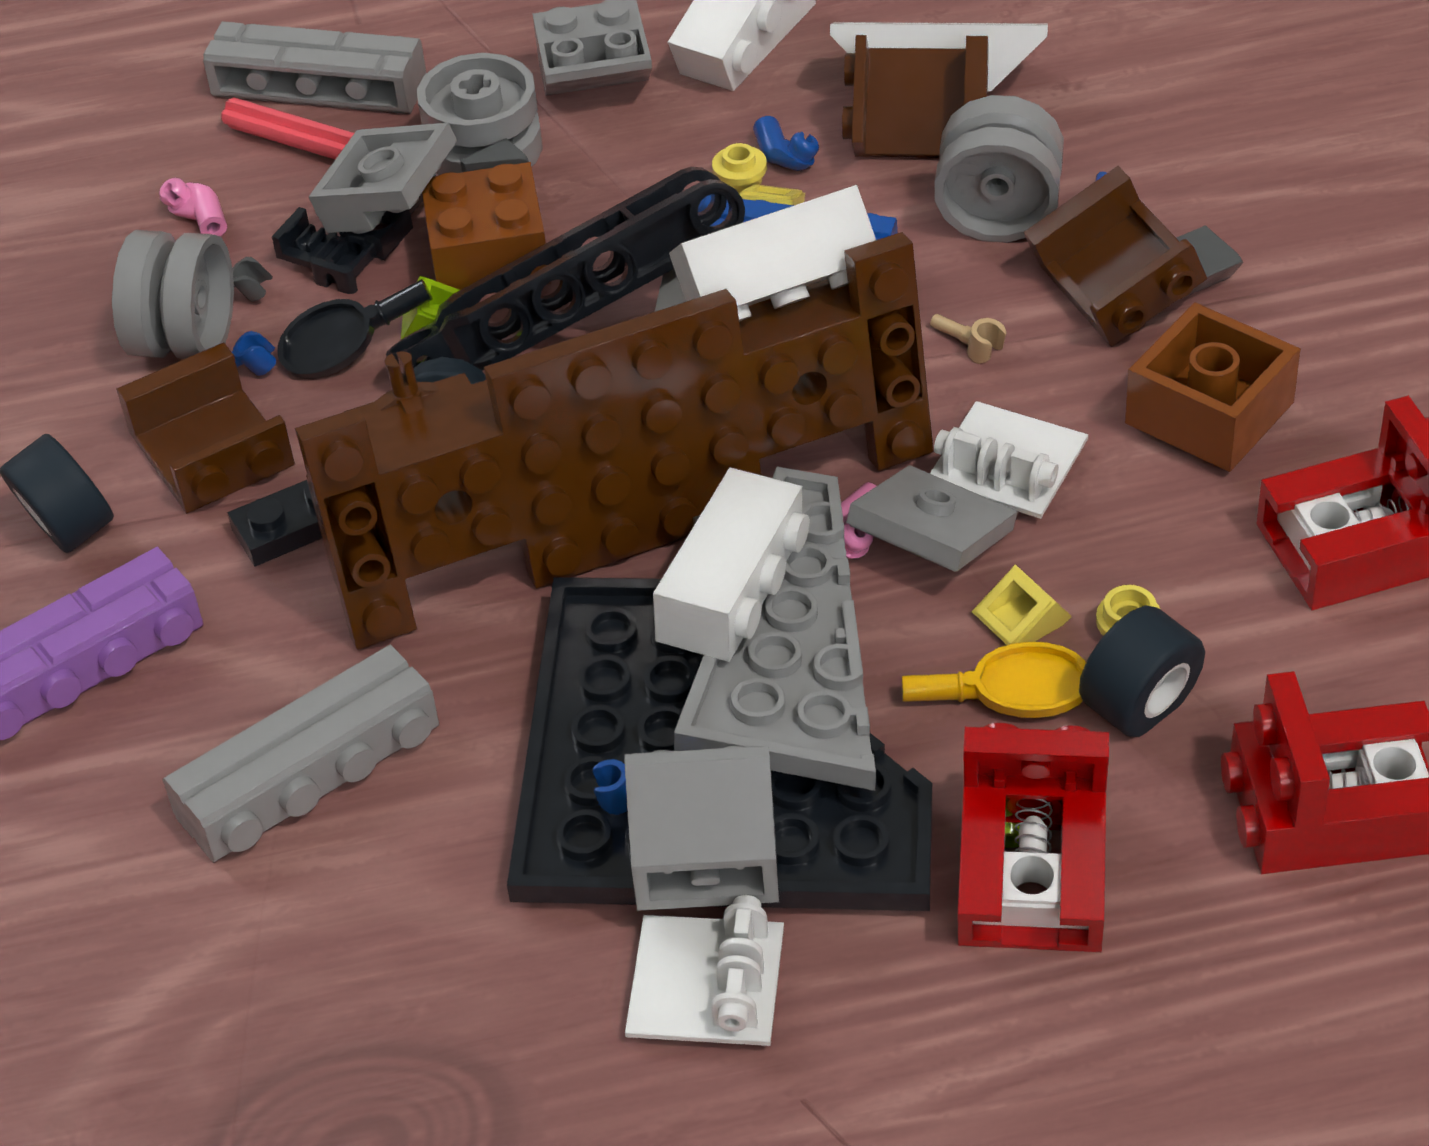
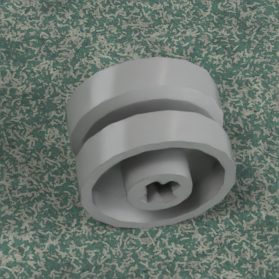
[417,53,543,176]
[935,95,1064,243]
[112,230,234,359]

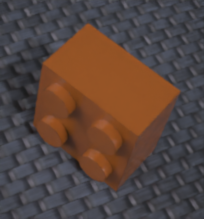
[422,162,551,294]
[1125,302,1301,472]

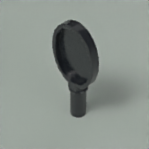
[278,279,433,379]

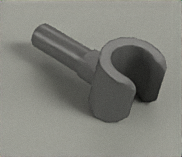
[232,257,273,302]

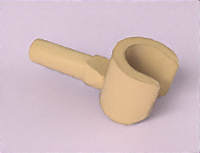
[930,314,1006,364]

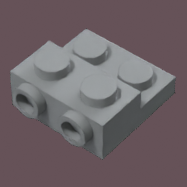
[308,123,457,234]

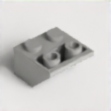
[532,0,652,96]
[625,745,779,911]

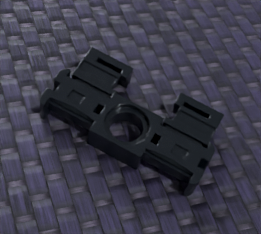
[272,173,436,294]

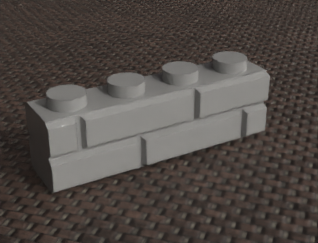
[203,21,426,114]
[162,644,439,863]

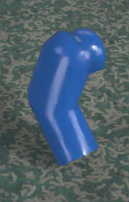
[753,116,819,171]

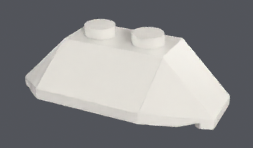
[830,22,1048,91]

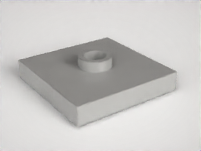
[846,465,1018,572]

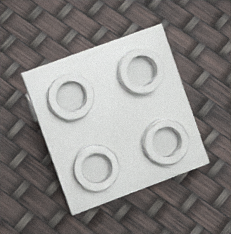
[930,401,1088,519]
[625,895,784,1046]

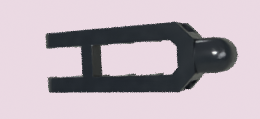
[386,166,745,371]

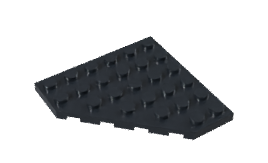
[507,577,933,911]

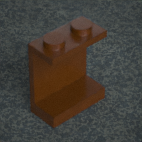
[842,35,989,158]
[116,342,295,514]

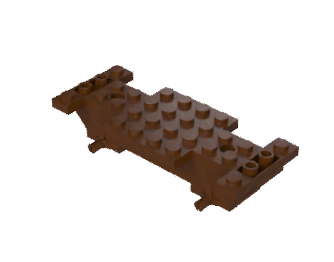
[295,232,934,650]

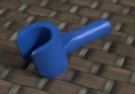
[232,331,276,376]
[593,759,628,815]

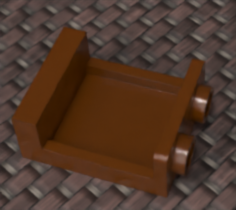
[1023,166,1207,347]

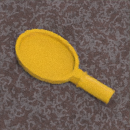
[901,642,1086,718]

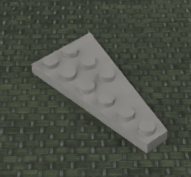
[674,466,876,791]

